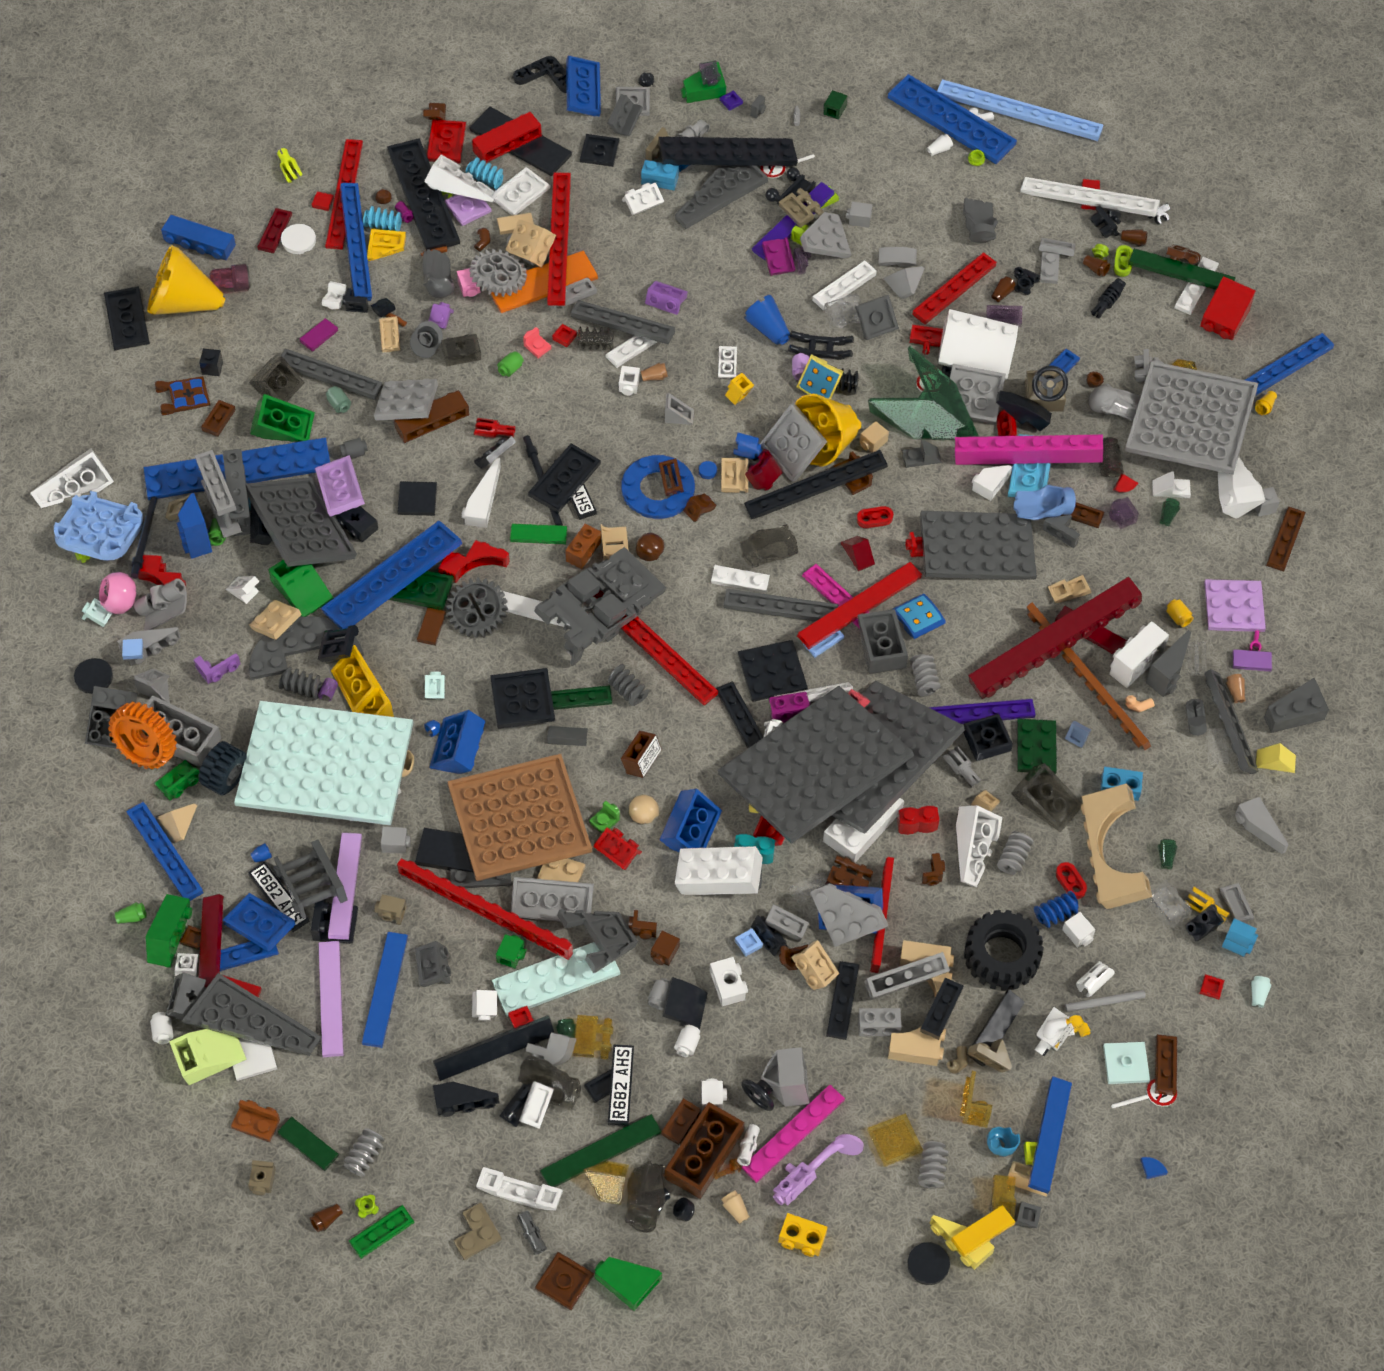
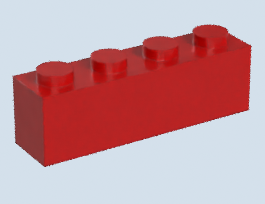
[472,112,542,163]

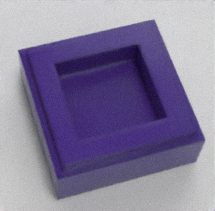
[720,90,743,111]

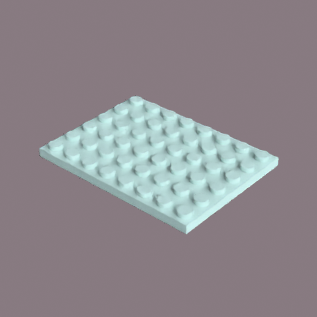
[234,701,413,825]

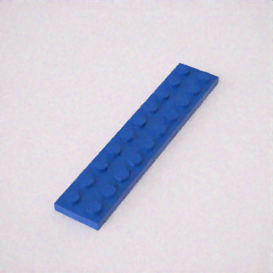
[143,437,330,500]

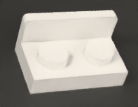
[622,183,664,216]

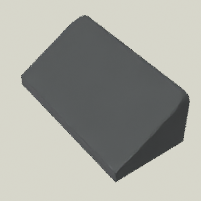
[547,726,588,746]

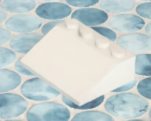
[938,309,1018,380]

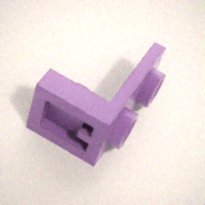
[194,653,240,684]

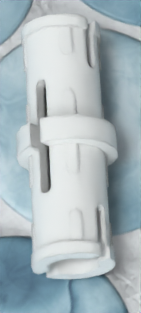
[737,1124,760,1166]

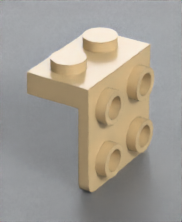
[506,220,556,267]

